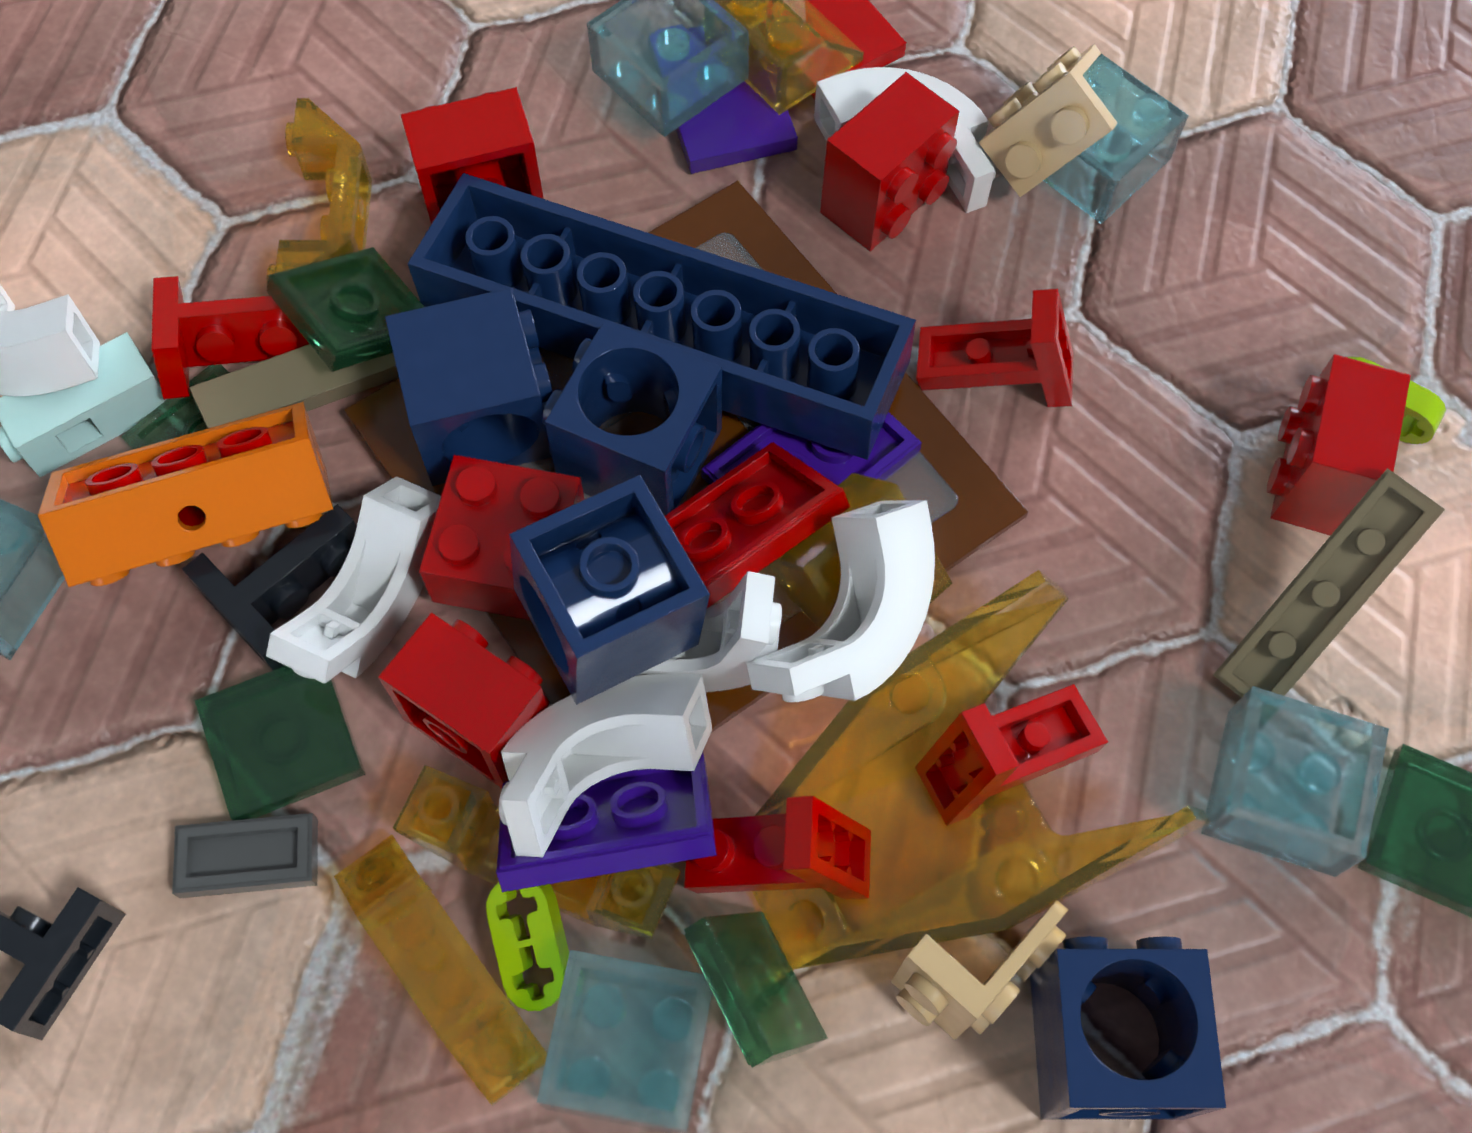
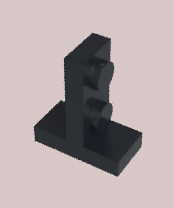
[182,504,357,679]
[0,887,126,1040]

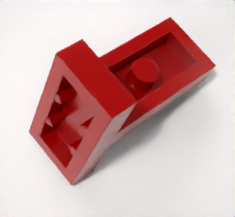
[152,276,311,399]
[916,288,1074,407]
[915,684,1108,827]
[684,796,871,899]

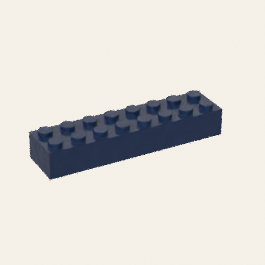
[407,173,916,460]

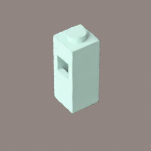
[0,332,173,477]

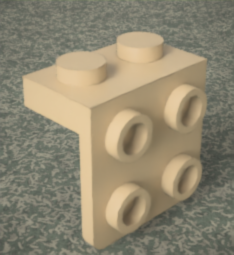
[979,44,1117,197]
[891,900,1068,1040]

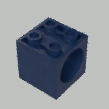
[385,287,553,486]
[542,319,722,516]
[509,475,710,705]
[1030,936,1226,1120]

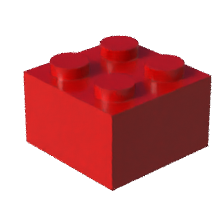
[820,72,960,252]
[400,87,544,224]
[1267,354,1411,536]
[419,455,585,620]
[378,612,550,788]

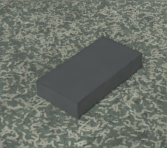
[172,813,318,898]

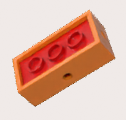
[38,402,333,587]

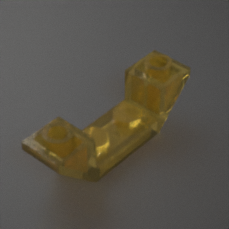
[267,98,372,317]
[393,765,680,939]
[334,834,552,1106]

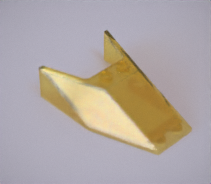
[752,570,1211,970]

